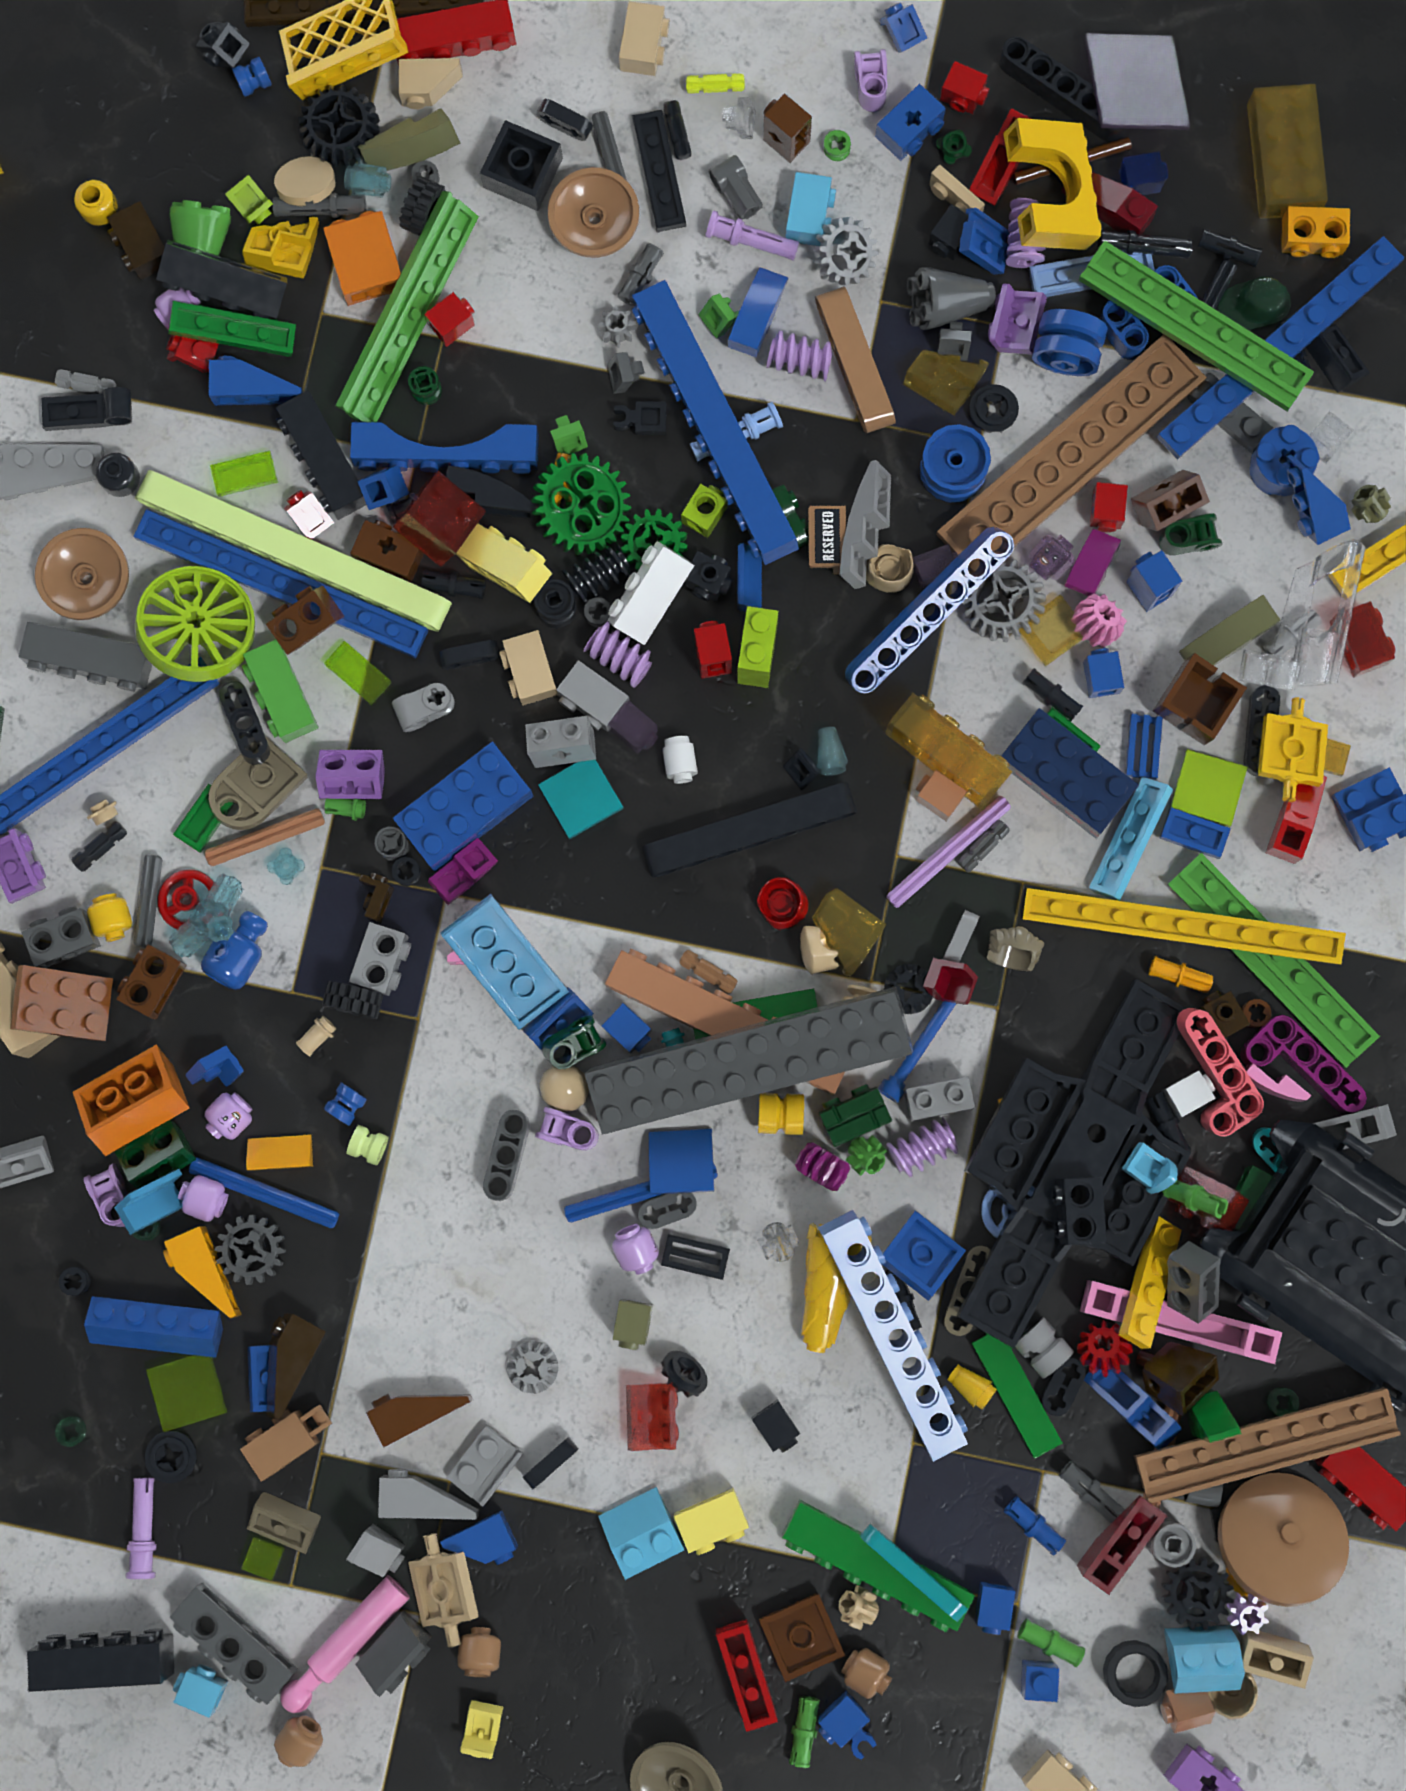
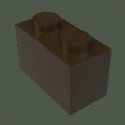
[107,201,165,280]

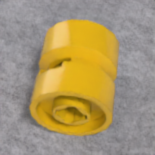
[758,1092,804,1135]

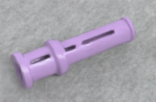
[706,210,799,261]
[126,1478,157,1579]

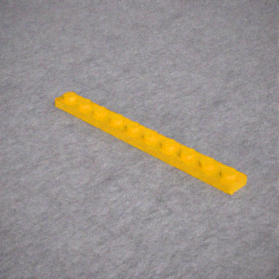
[1023,888,1346,965]

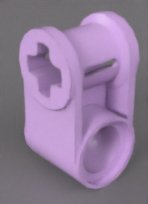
[854,49,887,112]
[535,1107,599,1151]
[84,1163,128,1227]

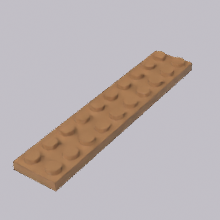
[936,335,1207,573]

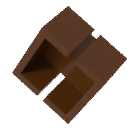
[1153,653,1247,745]

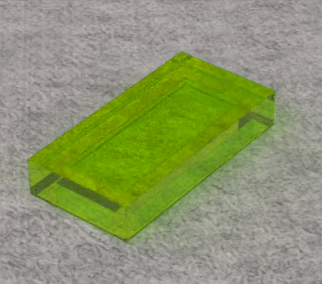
[210,451,278,497]
[324,641,392,705]

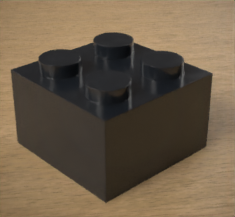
[480,120,563,211]

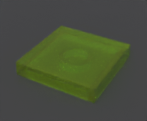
[146,1355,227,1432]

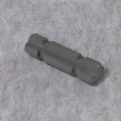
[958,820,1010,873]

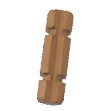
[679,950,738,994]

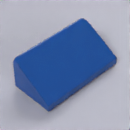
[737,543,762,612]
[523,987,594,1052]

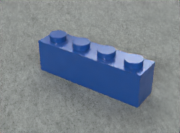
[84,1296,223,1358]

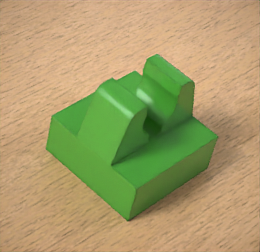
[699,293,739,338]
[550,415,588,454]

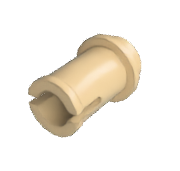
[296,1016,336,1056]

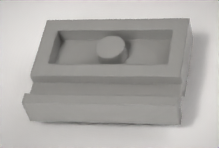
[446,1425,523,1507]

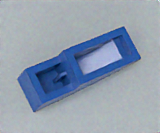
[728,267,788,358]
[1084,1369,1182,1449]

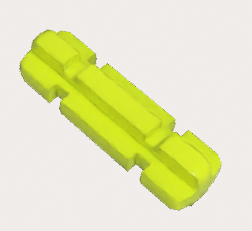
[686,73,745,94]

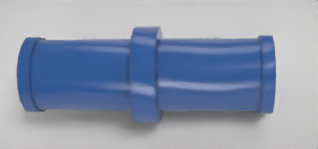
[1004,1496,1066,1556]

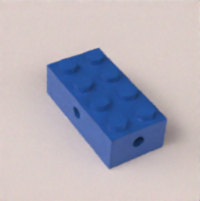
[393,741,533,872]

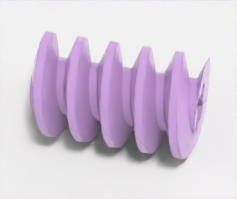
[1006,198,1045,268]
[766,330,833,382]
[583,622,652,688]
[886,1116,958,1177]

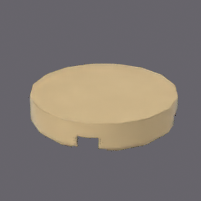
[274,156,336,206]

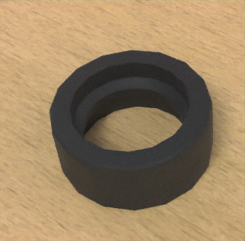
[1103,1640,1168,1707]

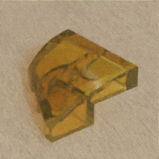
[903,350,989,416]
[812,888,886,977]

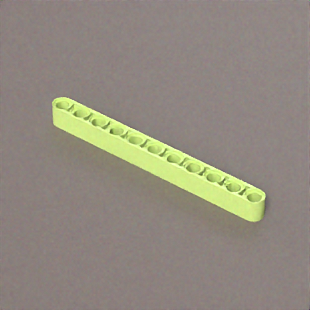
[135,470,452,632]

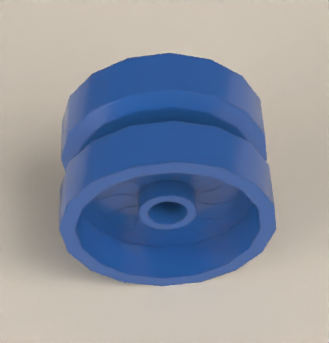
[1032,309,1108,377]
[920,424,991,503]

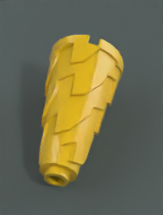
[801,1223,872,1353]

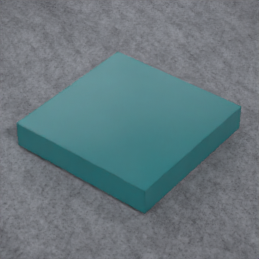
[538,760,624,839]

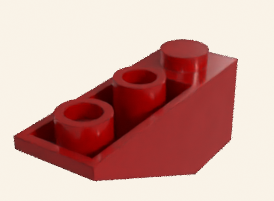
[1265,776,1327,864]

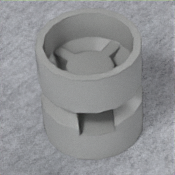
[1015,1317,1074,1379]
[1147,1519,1196,1567]

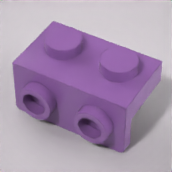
[988,284,1047,355]
[0,828,46,904]

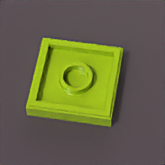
[1169,749,1248,828]

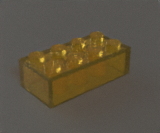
[1247,84,1328,219]
[885,693,1013,811]

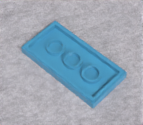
[440,894,569,1030]

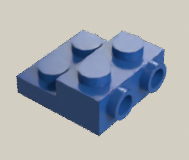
[1331,767,1406,852]

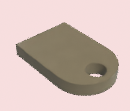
[209,736,308,830]

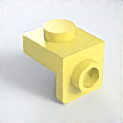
[460,1700,503,1759]

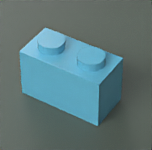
[786,172,836,246]

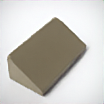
[247,1492,321,1554]

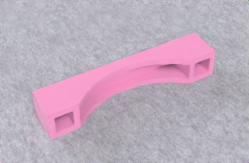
[1080,1280,1282,1364]

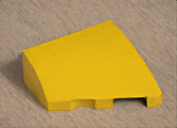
[242,217,319,279]

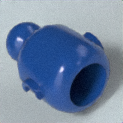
[201,911,268,990]

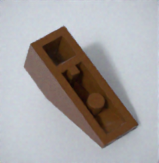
[366,1394,473,1448]

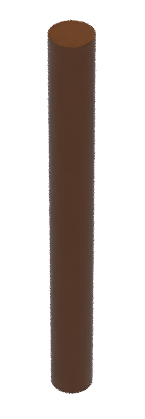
[1013,137,1132,185]

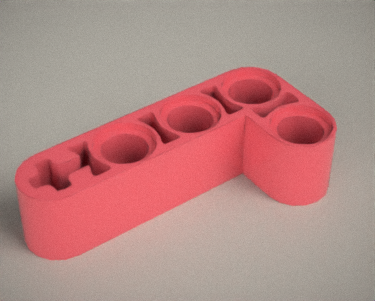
[1177,1008,1264,1136]

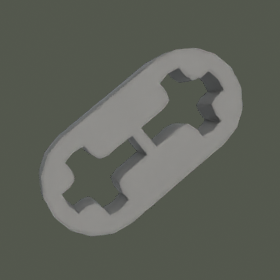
[942,910,980,962]

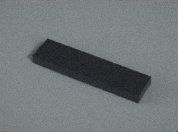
[632,109,686,233]

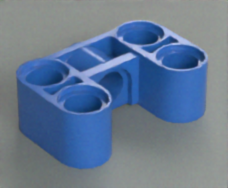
[1100,265,1197,360]

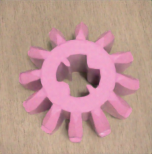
[1071,593,1127,648]

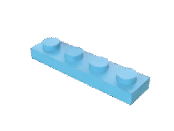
[1089,777,1173,901]

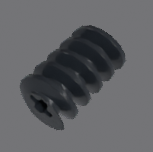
[562,542,631,602]

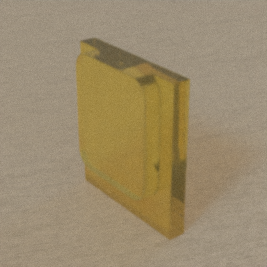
[1019,594,1082,667]

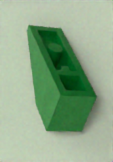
[1186,1389,1241,1443]

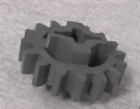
[215,1215,287,1285]

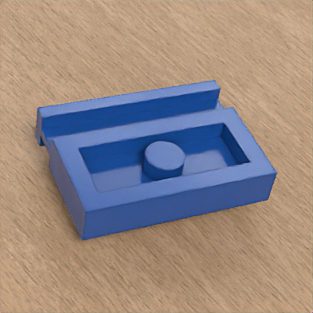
[959,208,1010,275]

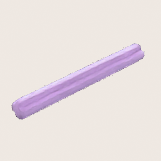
[887,796,1011,908]

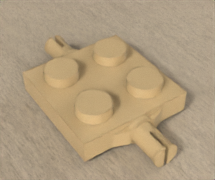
[408,1533,479,1647]

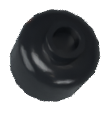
[96,453,140,497]

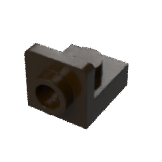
[359,872,394,924]

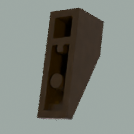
[266,1314,326,1420]

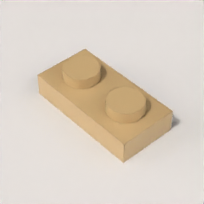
[929,165,985,213]

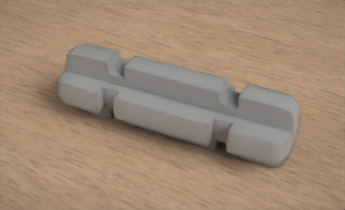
[55,369,116,394]

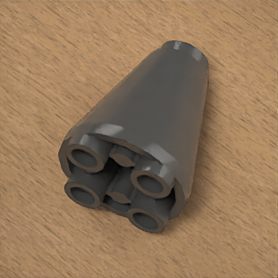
[907,267,996,330]

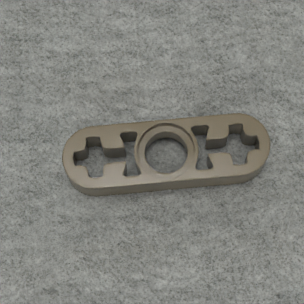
[943,1246,991,1336]

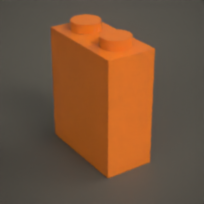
[323,211,401,306]

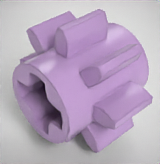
[1226,1592,1268,1635]

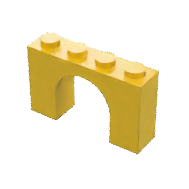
[1003,118,1101,250]

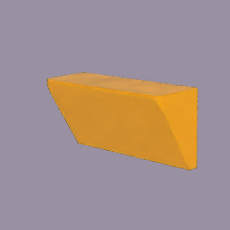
[246,1135,313,1171]

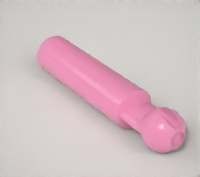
[280,1575,410,1713]

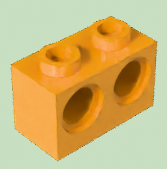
[1282,206,1350,258]

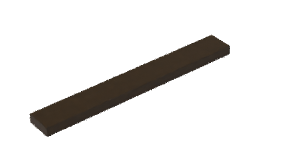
[244,0,484,27]

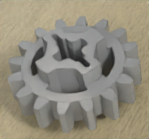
[813,217,879,285]

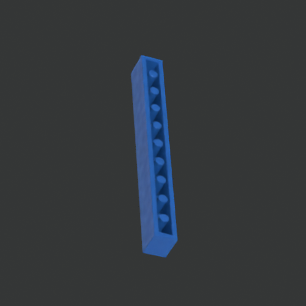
[631,280,799,565]

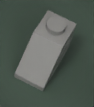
[347,1524,405,1577]

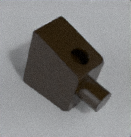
[1136,1342,1219,1416]

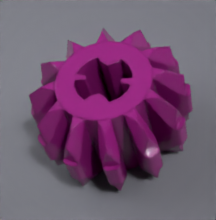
[795,1142,851,1191]

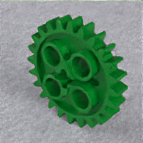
[531,453,631,555]

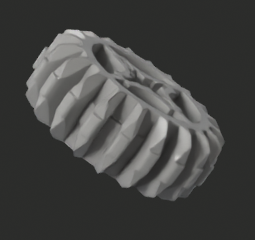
[962,559,1046,642]

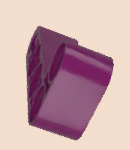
[1240,1015,1367,1114]

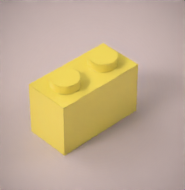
[674,1488,749,1555]

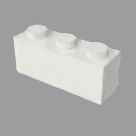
[608,541,694,645]

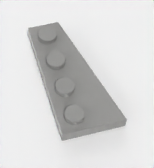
[0,444,105,501]

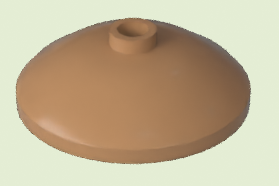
[548,167,640,258]
[35,528,129,620]

